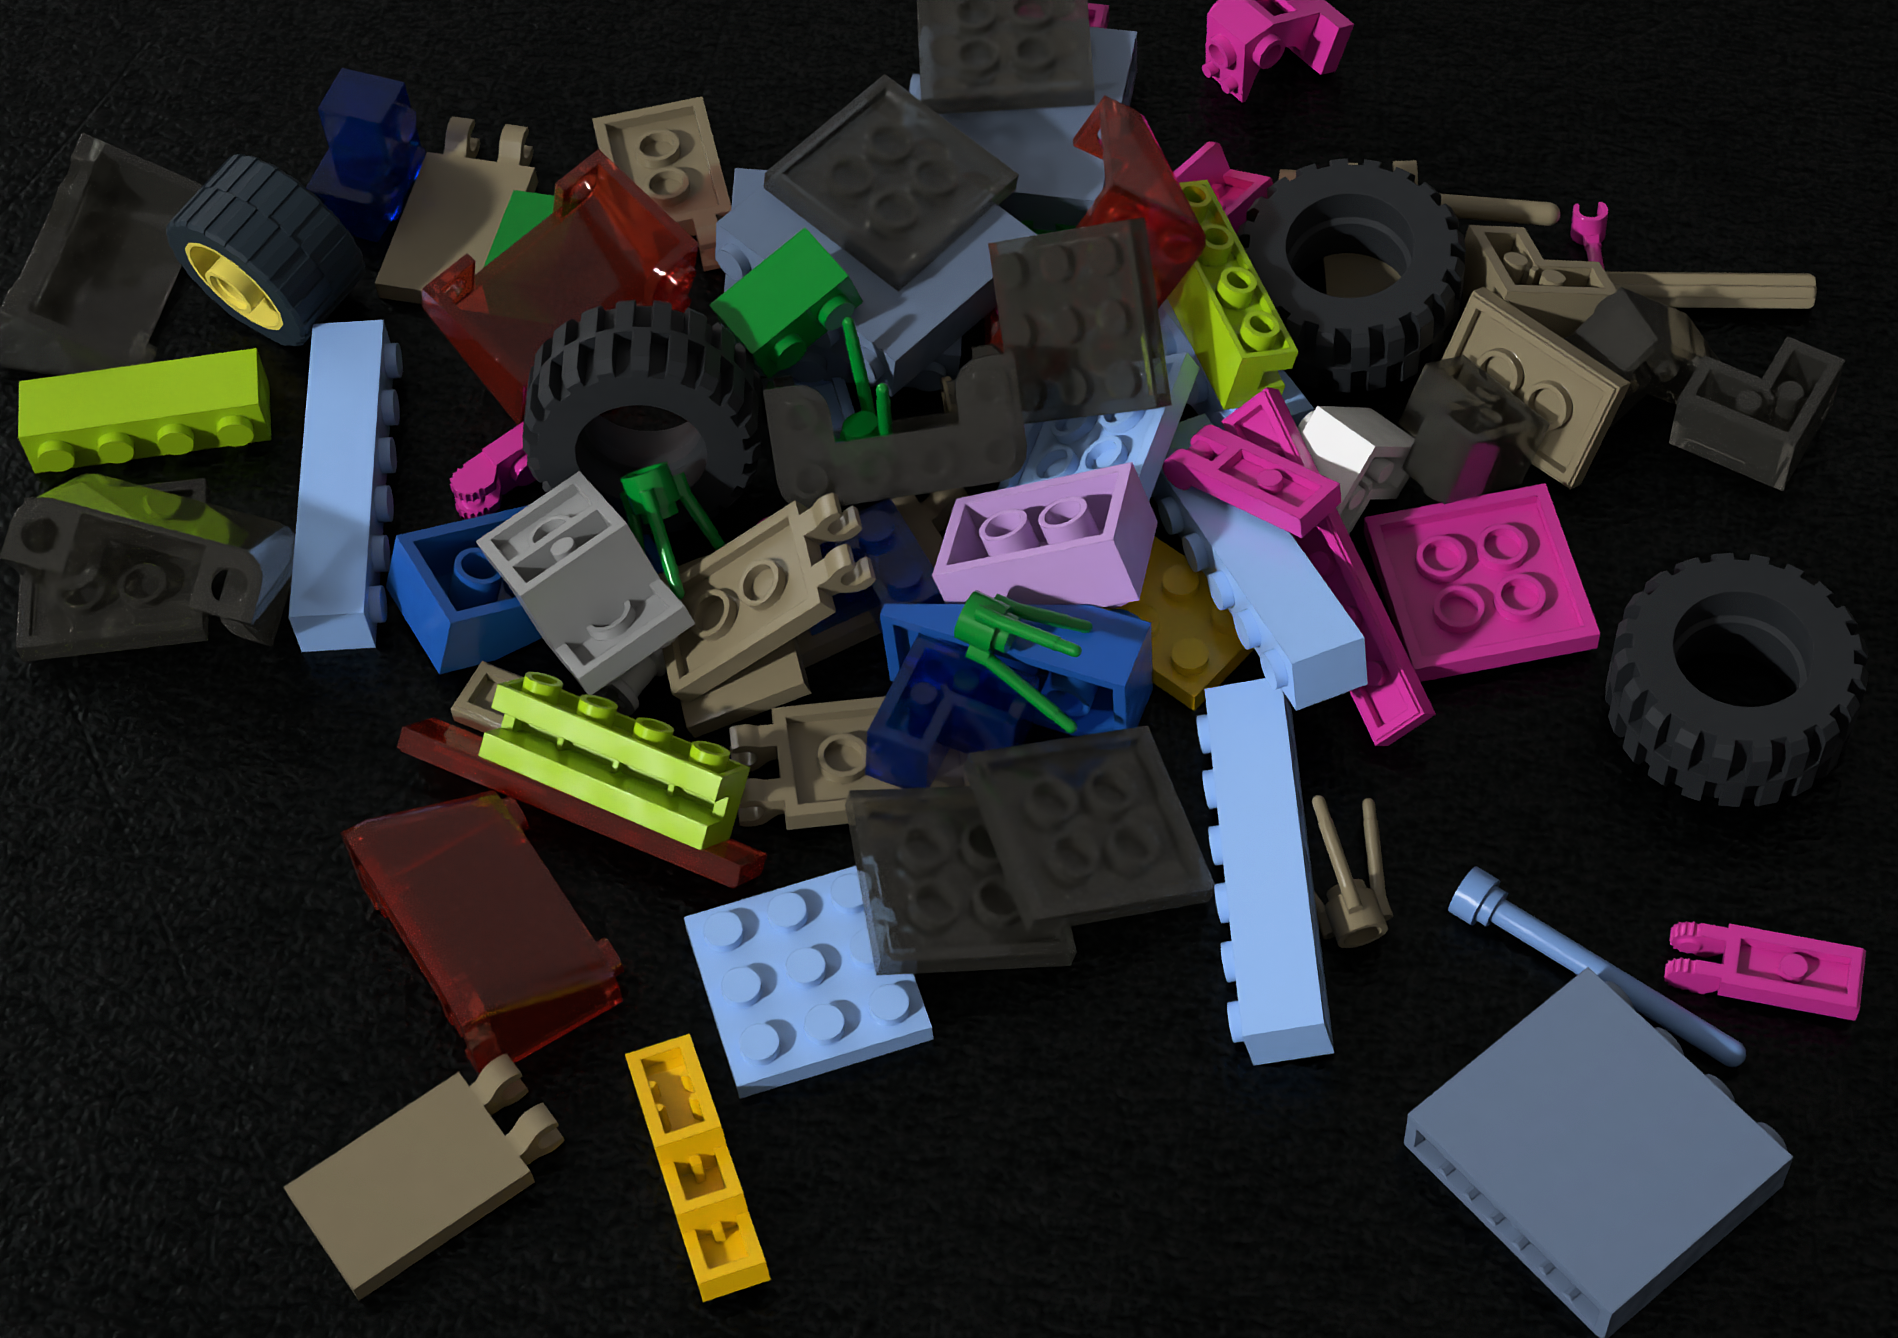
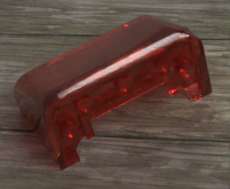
[341,790,624,1075]

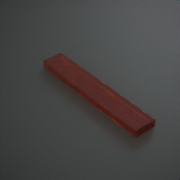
[397,717,767,888]

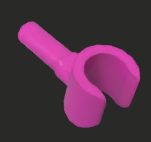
[1571,202,1608,269]

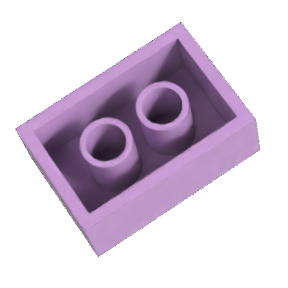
[932,462,1158,609]

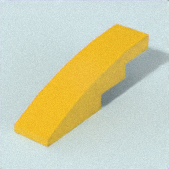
[625,1033,771,1302]

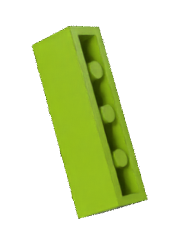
[18,348,271,473]

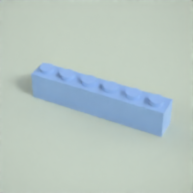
[289,320,403,652]
[1150,413,1368,711]
[1197,678,1334,1065]

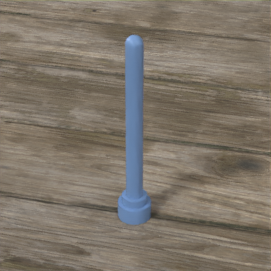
[1448,866,1746,1067]

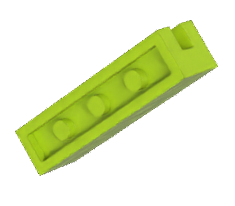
[1136,180,1298,410]
[478,672,750,850]

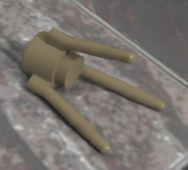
[1312,795,1393,948]

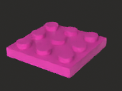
[1363,483,1600,682]

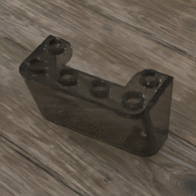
[0,473,295,647]

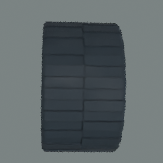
[166,154,365,346]

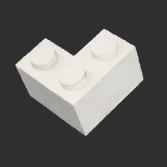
[1297,406,1427,535]

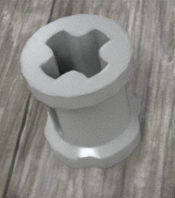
[594,649,667,716]

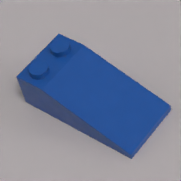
[386,505,664,675]
[880,604,1153,752]

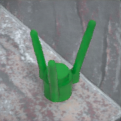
[794,317,899,477]
[619,462,726,600]
[954,590,1093,733]

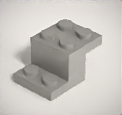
[476,471,695,695]

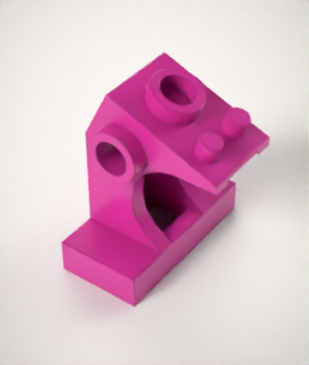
[1202,0,1354,103]

